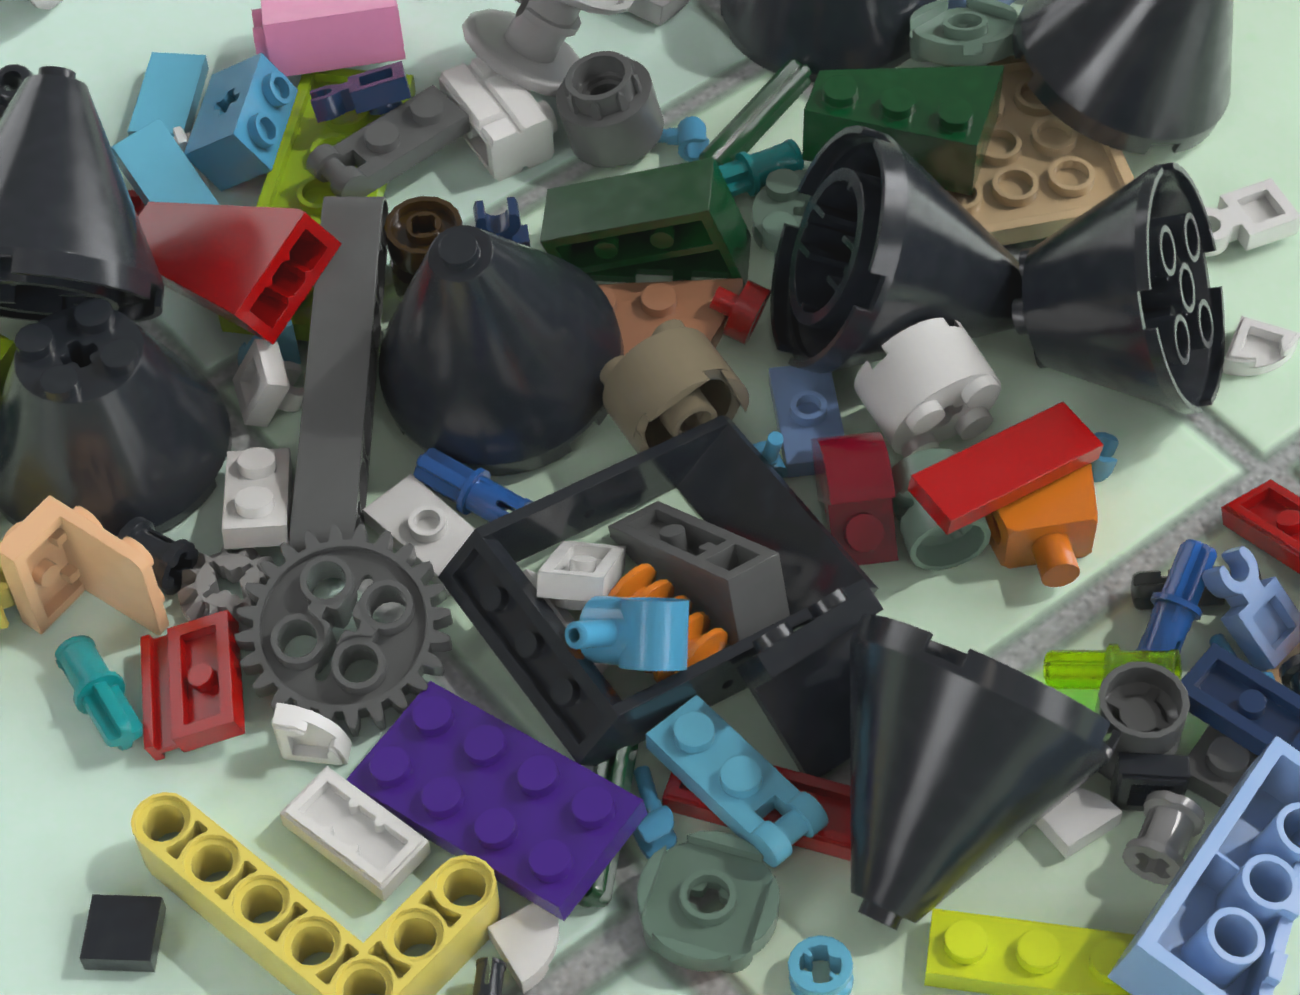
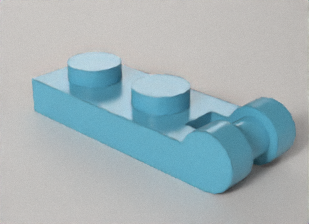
[646,694,829,867]

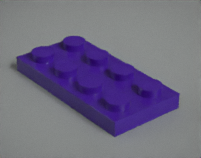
[346,681,648,921]

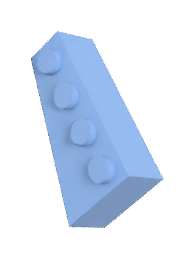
[1107,736,1300,995]

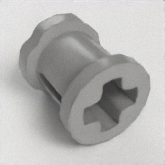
[1122,790,1205,885]

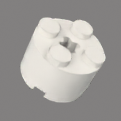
[854,318,1001,458]

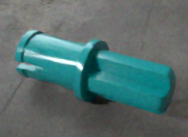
[719,139,805,197]
[55,635,143,751]

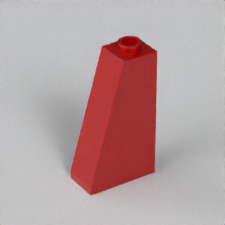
[138,201,342,345]

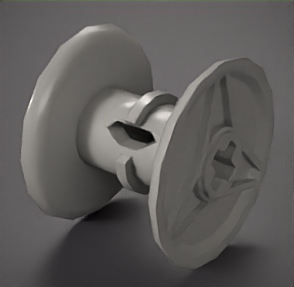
[462,0,634,97]

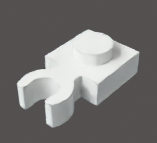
[1205,178,1300,257]

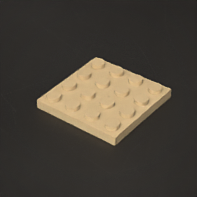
[945,54,1134,245]

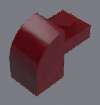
[811,431,899,565]

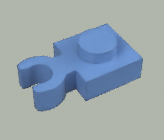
[1202,546,1300,671]

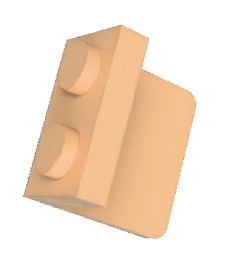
[0,495,169,635]

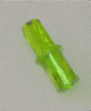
[1043,644,1182,690]

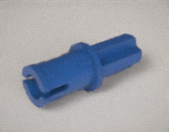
[413,448,533,522]
[1133,539,1217,672]

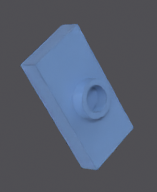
[769,366,844,478]

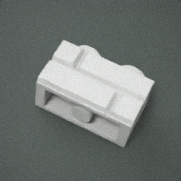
[439,57,558,181]

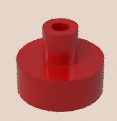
[709,280,771,345]

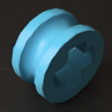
[788,935,854,995]

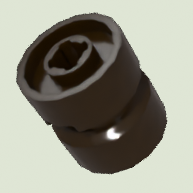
[384,196,463,299]

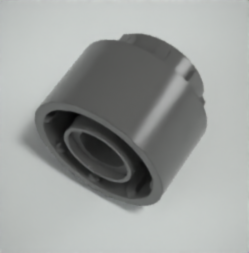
[556,51,664,167]

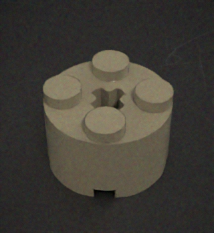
[600,319,749,454]

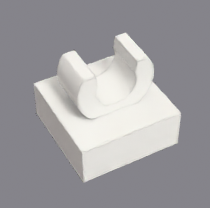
[232,338,304,427]

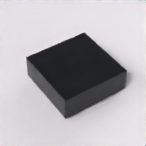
[1110,752,1190,811]
[79,894,166,972]

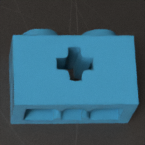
[184,53,298,192]

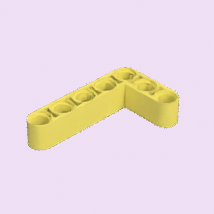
[131,792,502,995]

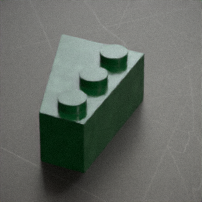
[802,65,1004,196]
[540,157,751,288]

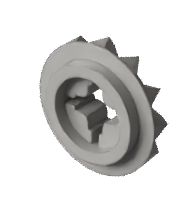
[177,544,275,633]

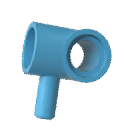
[565,595,689,671]

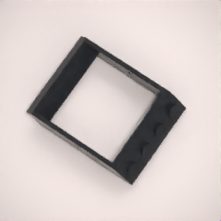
[438,415,879,766]

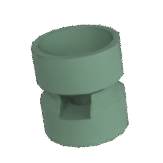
[891,448,991,570]

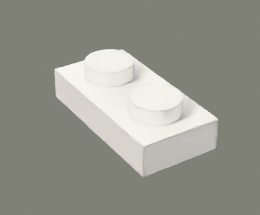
[221,447,292,549]
[536,540,626,610]

